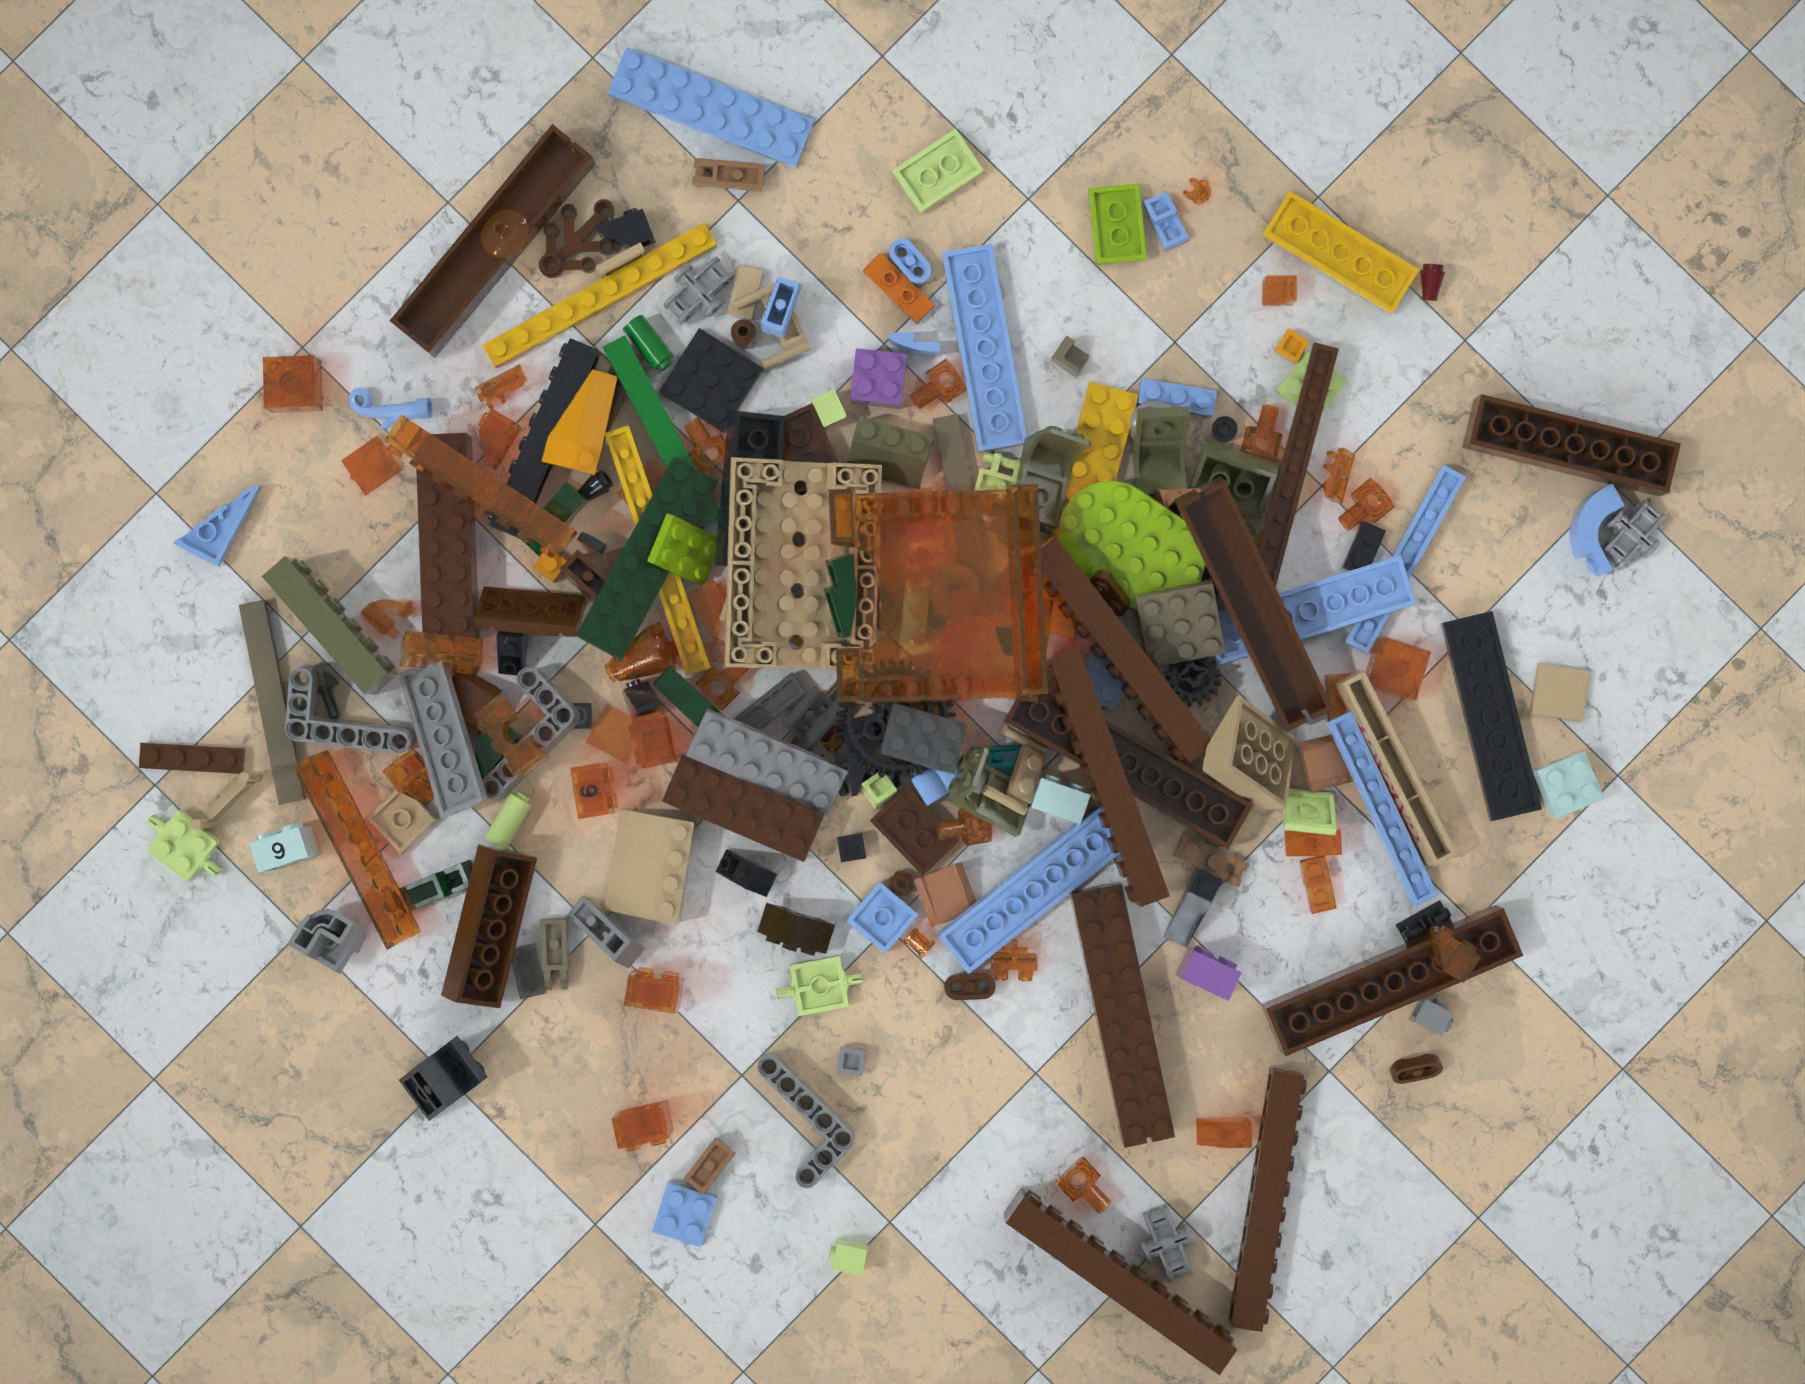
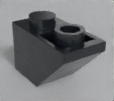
[595,208,656,249]
[496,631,529,676]
[716,849,777,897]

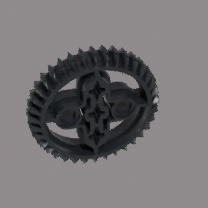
[836,659,956,780]

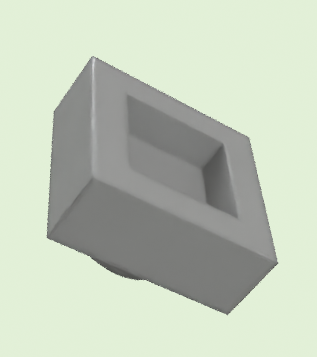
[837,1046,866,1076]

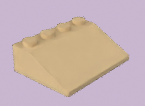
[1203,696,1297,810]
[604,809,697,924]

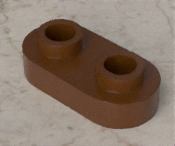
[1090,570,1130,616]
[944,973,996,1000]
[1390,1054,1443,1084]

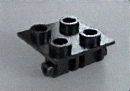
[1395,900,1453,943]

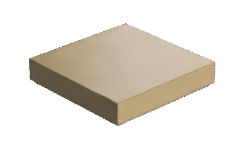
[1530,663,1590,722]
[365,783,439,855]

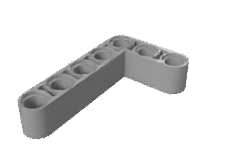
[285,665,416,754]
[482,668,580,800]
[757,1052,855,1188]

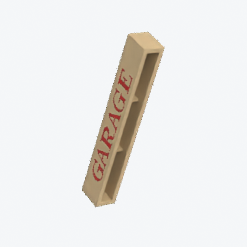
[1334,671,1458,867]

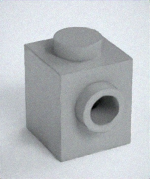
[1409,998,1454,1036]

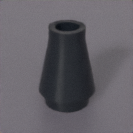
[579,470,613,502]

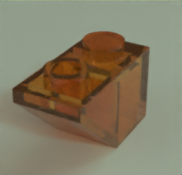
[382,749,434,804]
[1430,925,1482,983]

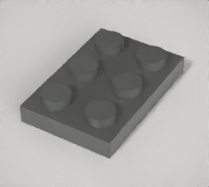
[879,703,968,775]

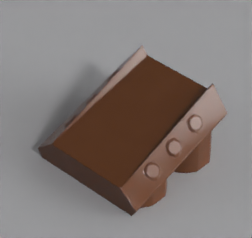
[452,665,502,734]

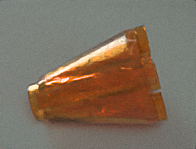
[605,622,678,682]

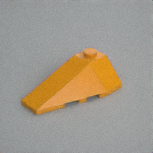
[541,370,617,475]

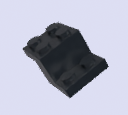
[399,1036,488,1121]

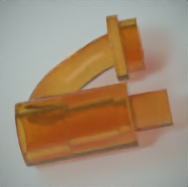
[360,599,415,639]

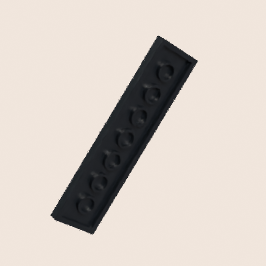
[1441,611,1542,821]

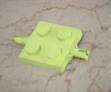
[147,810,222,882]
[776,955,863,1016]

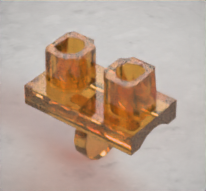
[990,939,1038,981]

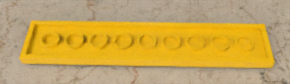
[1024,382,1139,640]

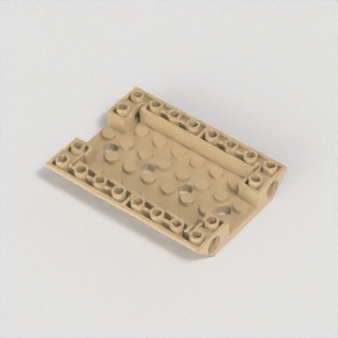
[724,457,882,670]

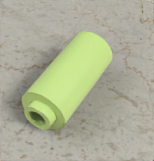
[484,790,532,850]

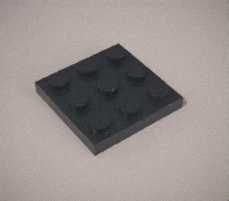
[659,328,764,434]

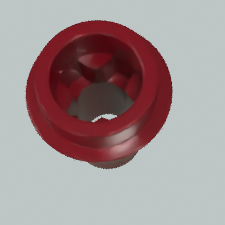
[1420,264,1446,301]

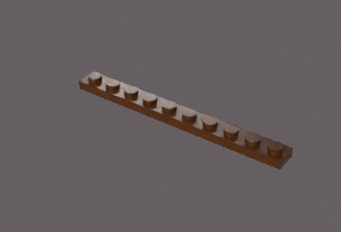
[1258,342,1339,587]

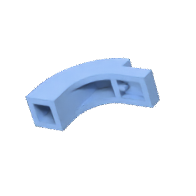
[1569,483,1624,577]

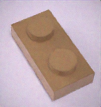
[683,1137,736,1195]

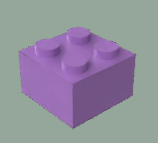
[850,348,907,409]
[1175,945,1242,1001]

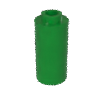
[623,315,674,371]

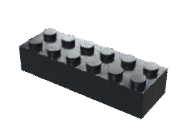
[715,410,785,566]

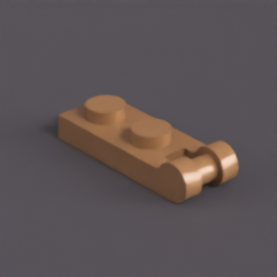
[692,158,765,192]
[1173,833,1249,887]

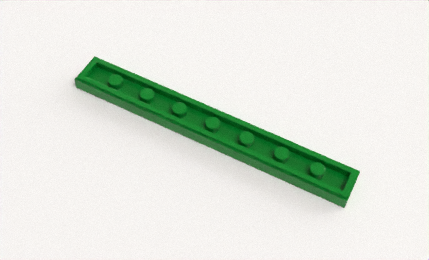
[603,335,719,528]

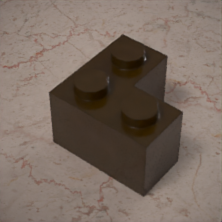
[757,902,835,956]

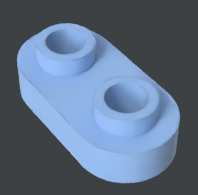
[889,238,931,285]

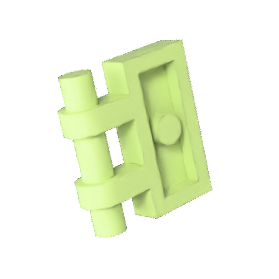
[973,452,1021,504]

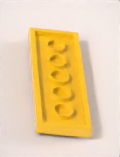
[1262,191,1419,314]

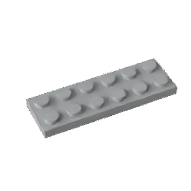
[398,655,488,818]
[686,708,848,815]

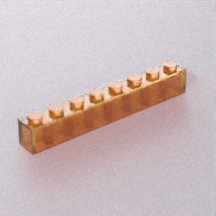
[384,414,577,558]
[293,750,422,950]

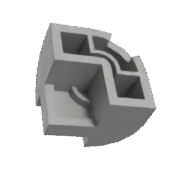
[288,908,365,974]

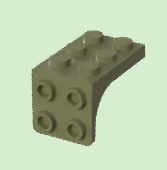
[1132,405,1190,496]
[1010,426,1092,529]
[947,745,1031,837]

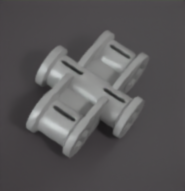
[663,257,735,325]
[1601,498,1667,570]
[1140,1204,1196,1283]

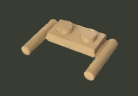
[734,283,811,370]
[981,725,1048,816]
[190,772,263,830]

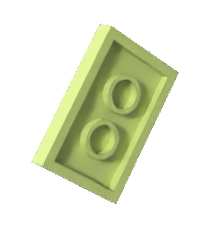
[893,129,984,214]

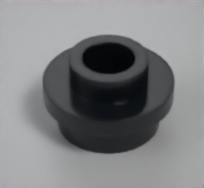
[1212,416,1238,442]

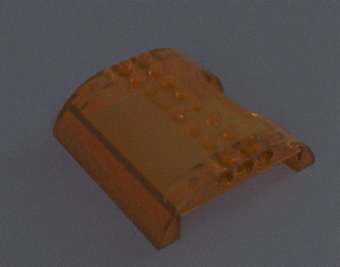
[828,484,1048,704]

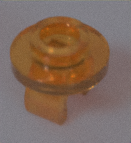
[1183,178,1211,205]

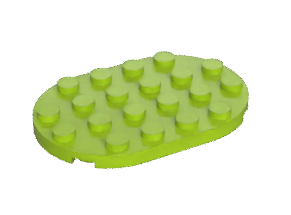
[1059,480,1205,610]

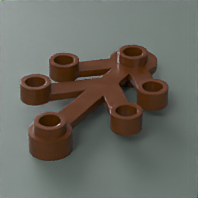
[539,199,615,278]

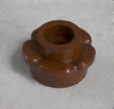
[821,727,844,751]
[889,871,914,896]

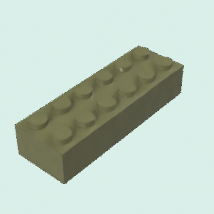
[262,556,397,695]

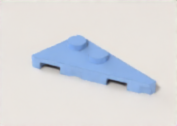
[173,485,261,567]

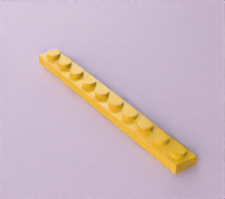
[483,223,717,368]
[605,425,711,676]

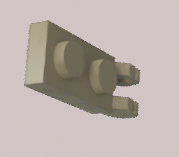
[540,917,569,990]

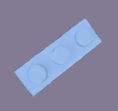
[1137,378,1217,417]

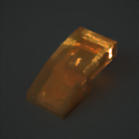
[1299,855,1337,914]

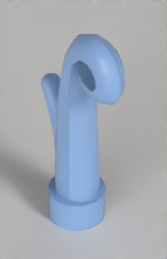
[349,387,432,430]

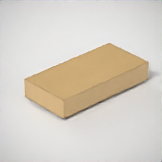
[596,242,646,278]
[727,265,764,321]

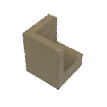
[1051,335,1089,378]

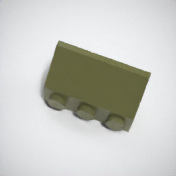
[847,416,933,489]
[1189,439,1278,519]

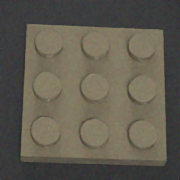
[1135,580,1226,667]

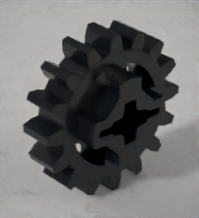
[1165,657,1222,707]

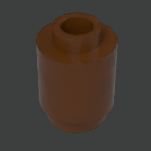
[731,319,758,349]

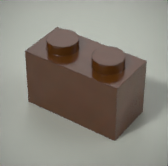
[560,550,608,603]

